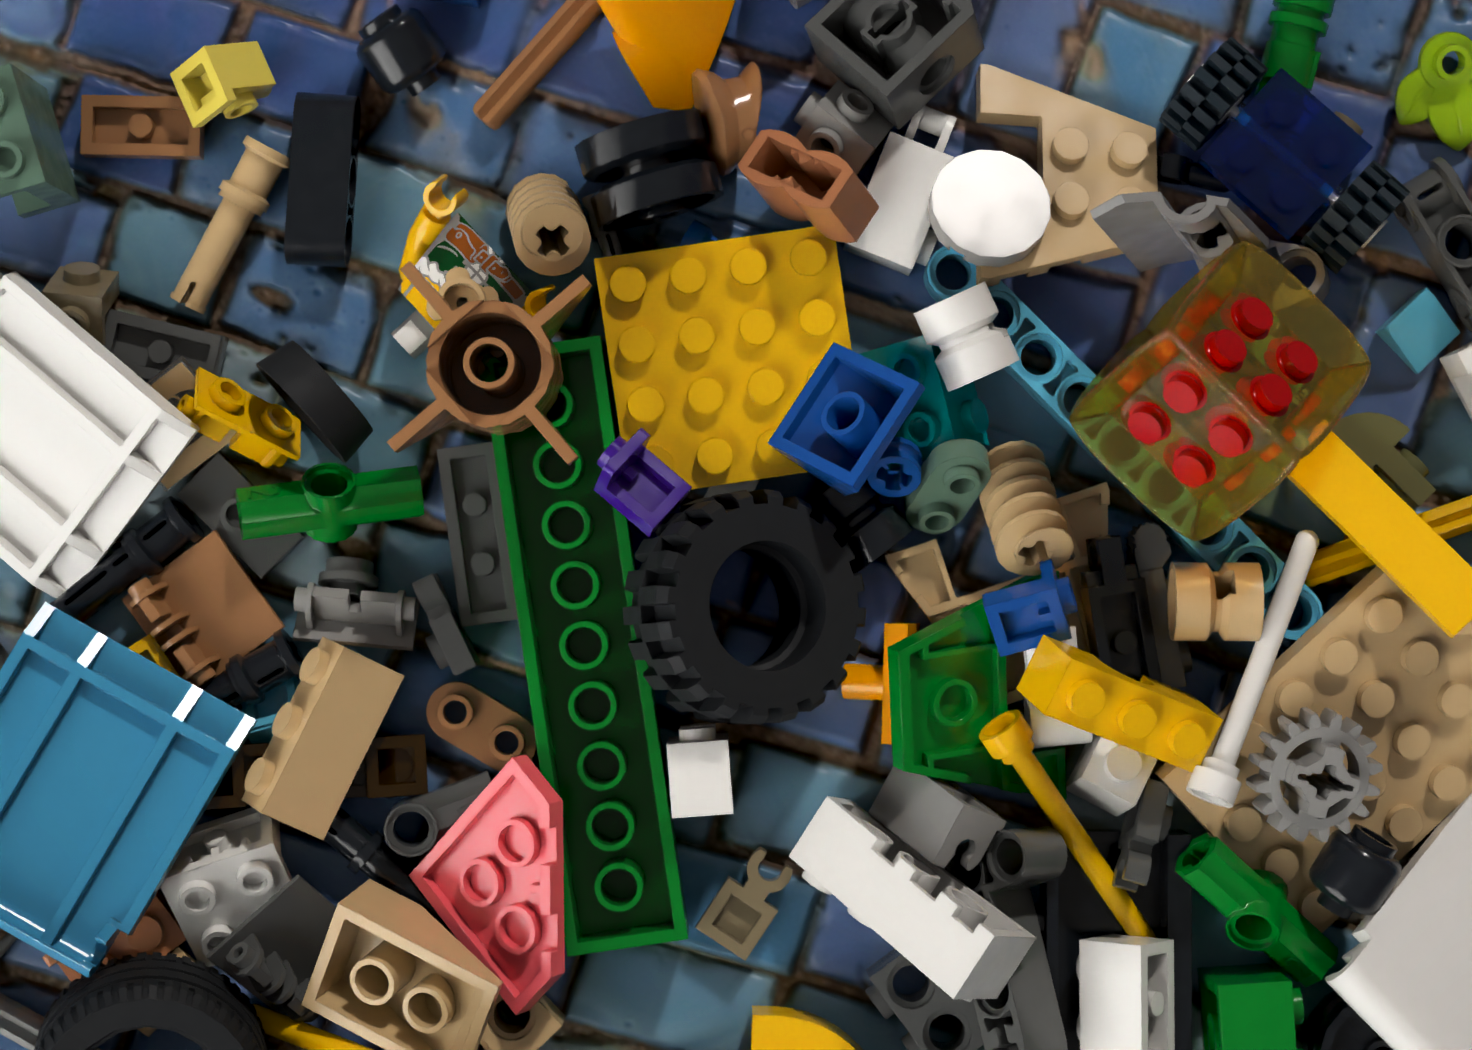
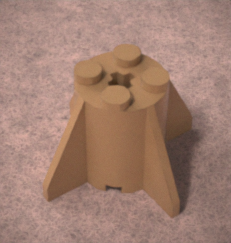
[387,261,592,466]

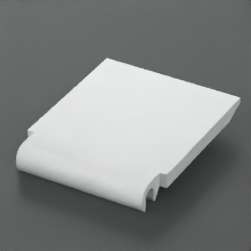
[0,271,200,599]
[1325,793,1472,1050]

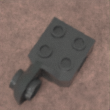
[804,0,985,130]

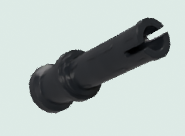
[35,496,205,623]
[199,629,304,708]

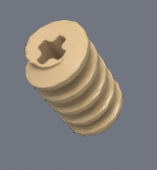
[505,173,591,276]
[978,440,1074,576]

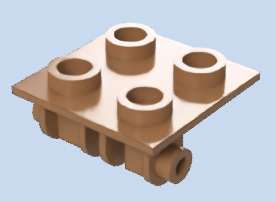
[121,530,286,688]

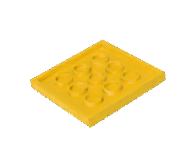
[594,226,852,489]

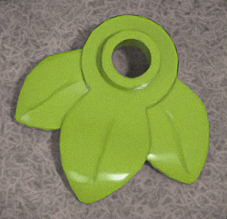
[1395,31,1472,151]

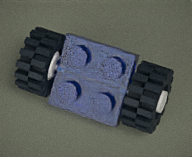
[1159,37,1411,274]

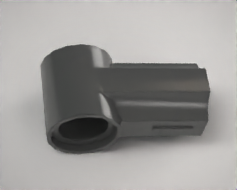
[383,770,492,857]

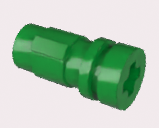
[1253,0,1336,113]

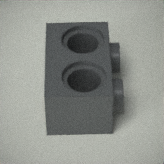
[865,948,983,1050]

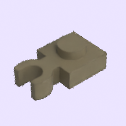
[695,847,793,961]

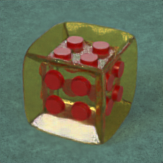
[1069,241,1371,541]

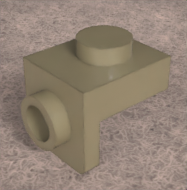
[41,261,119,347]

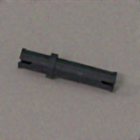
[324,807,454,935]

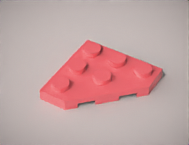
[408,754,565,1015]

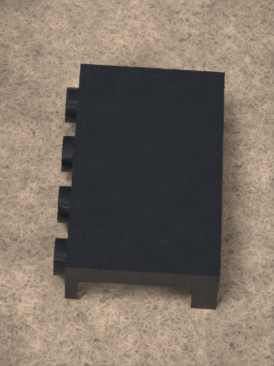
[1034,829,1192,1050]

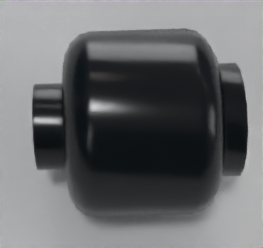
[357,4,446,97]
[1309,824,1402,919]

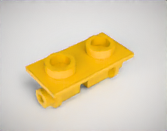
[176,367,301,468]

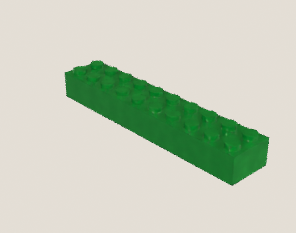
[485,335,689,957]

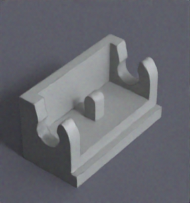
[868,766,1007,871]

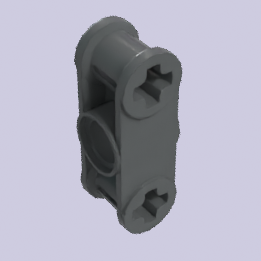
[1393,157,1472,332]

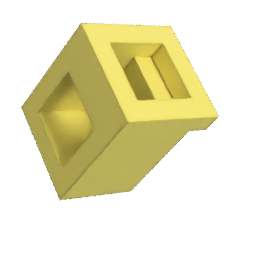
[170,41,276,128]

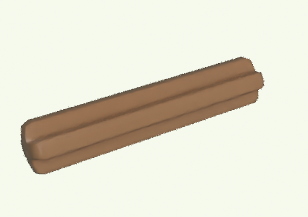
[473,0,603,130]

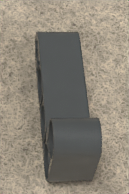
[944,826,1068,1050]

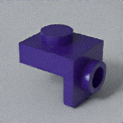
[594,428,692,537]

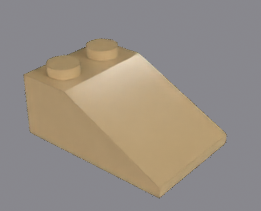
[301,879,503,1050]

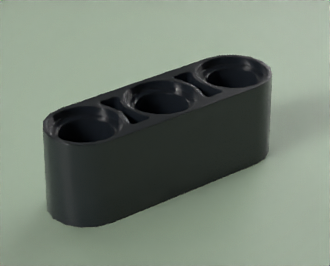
[284,92,361,268]

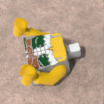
[391,174,556,359]

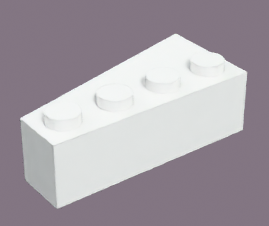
[789,796,1036,1002]

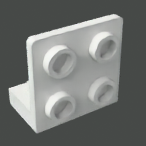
[160,807,293,967]

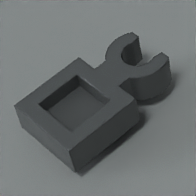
[411,573,482,676]
[1112,779,1173,893]

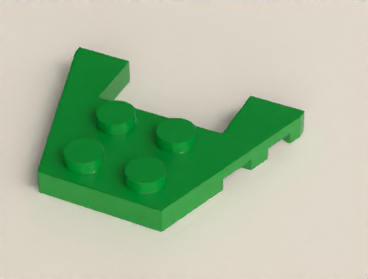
[888,570,1067,800]

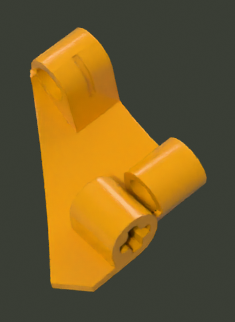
[596,0,735,110]

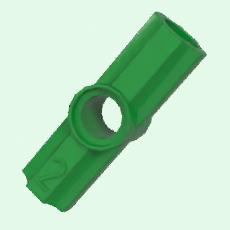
[235,463,424,543]
[1175,832,1338,987]

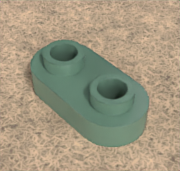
[903,438,991,534]

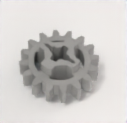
[1246,707,1383,842]

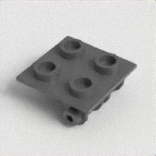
[206,874,336,1023]

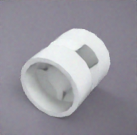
[913,281,1020,392]

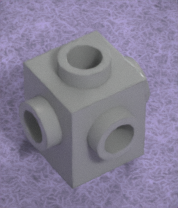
[793,80,894,175]

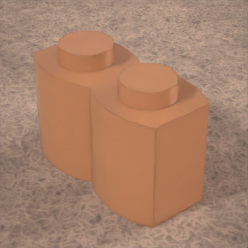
[738,129,879,243]

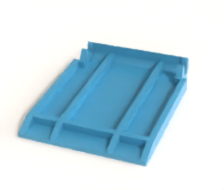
[0,602,257,978]

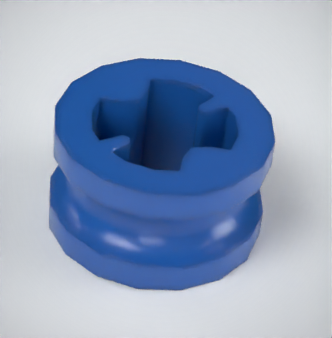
[867,437,922,497]

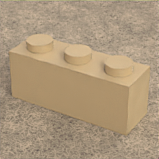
[241,636,404,840]

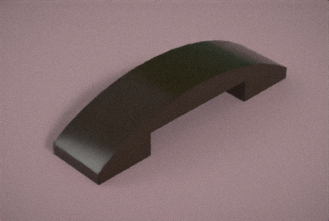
[206,734,428,810]

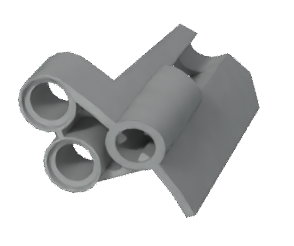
[1090,192,1331,320]

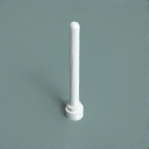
[1186,529,1319,808]

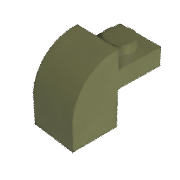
[1325,412,1436,507]

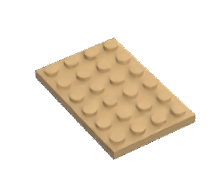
[1155,566,1472,933]

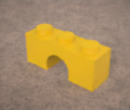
[1016,634,1223,772]

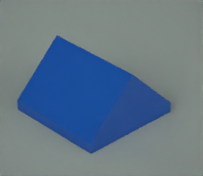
[768,342,926,496]

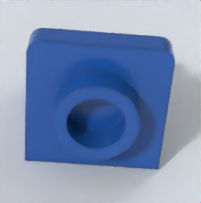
[982,559,1078,657]

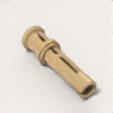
[169,135,290,314]

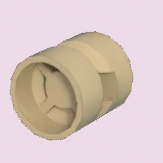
[1167,562,1264,641]

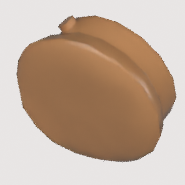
[691,62,762,176]

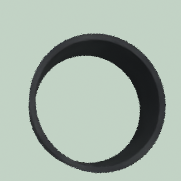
[256,340,373,464]

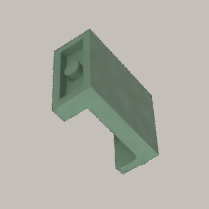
[0,63,81,218]

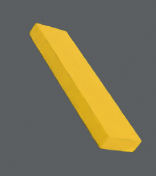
[1276,421,1472,639]

